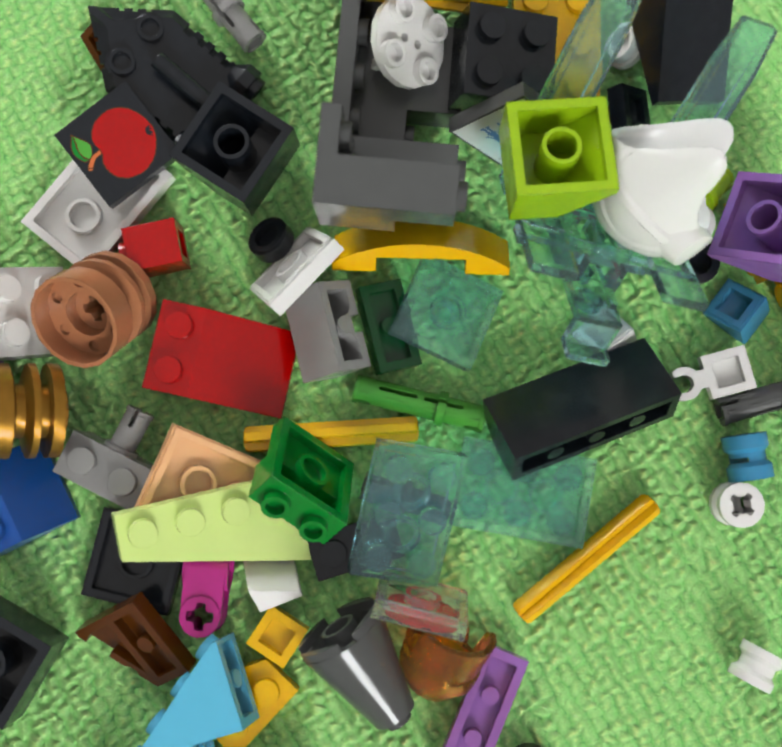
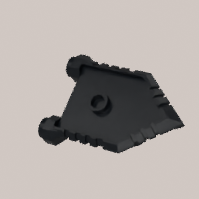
[88,6,266,145]

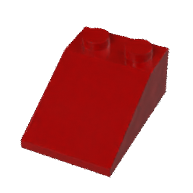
[142,299,296,419]

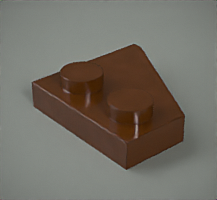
[75,592,196,687]

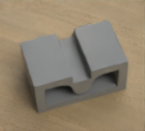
[286,280,371,383]

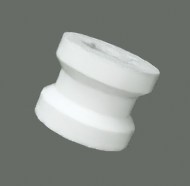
[709,481,765,528]
[727,638,782,694]

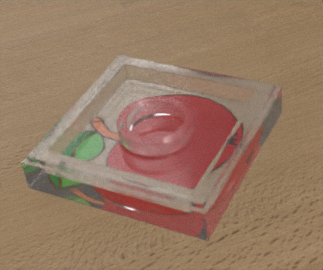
[370,568,468,642]

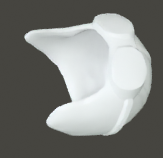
[592,118,734,266]

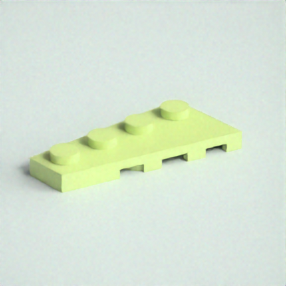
[111,480,311,562]

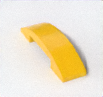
[331,221,510,275]

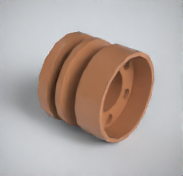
[30,250,157,368]

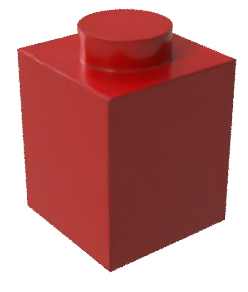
[118,217,191,278]

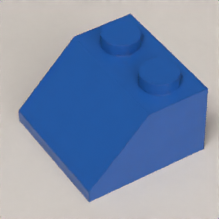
[0,446,81,557]

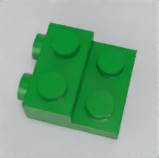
[249,416,354,545]

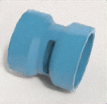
[721,431,775,482]

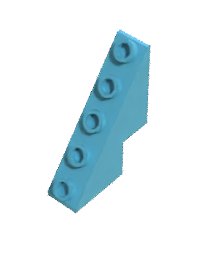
[137,632,260,747]

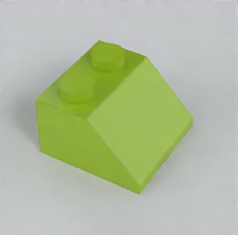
[499,96,620,220]

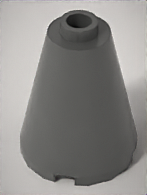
[298,597,414,731]

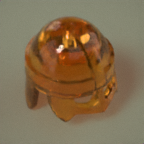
[399,612,497,702]

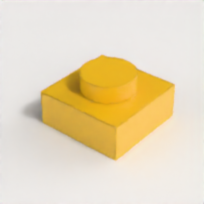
[245,606,310,669]

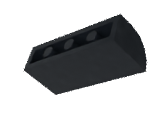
[483,338,682,480]

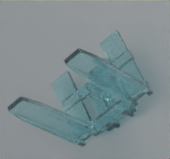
[499,0,777,367]

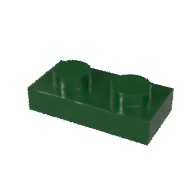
[355,279,422,376]

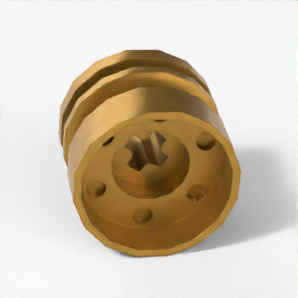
[0,363,69,459]

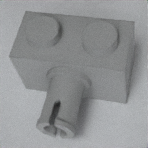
[52,404,154,509]

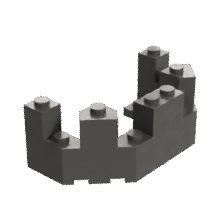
[312,0,468,232]

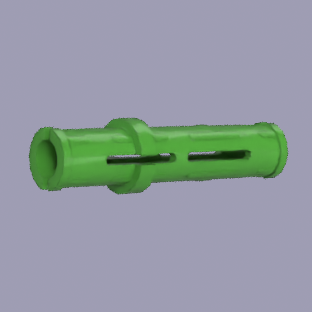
[352,374,485,433]

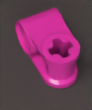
[179,561,235,638]

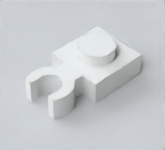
[669,345,757,401]

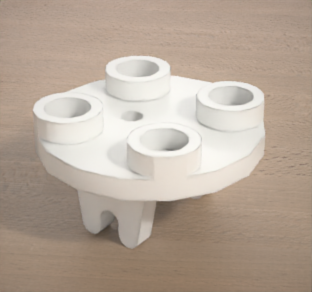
[370,0,448,90]

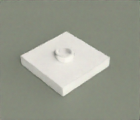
[250,227,345,317]

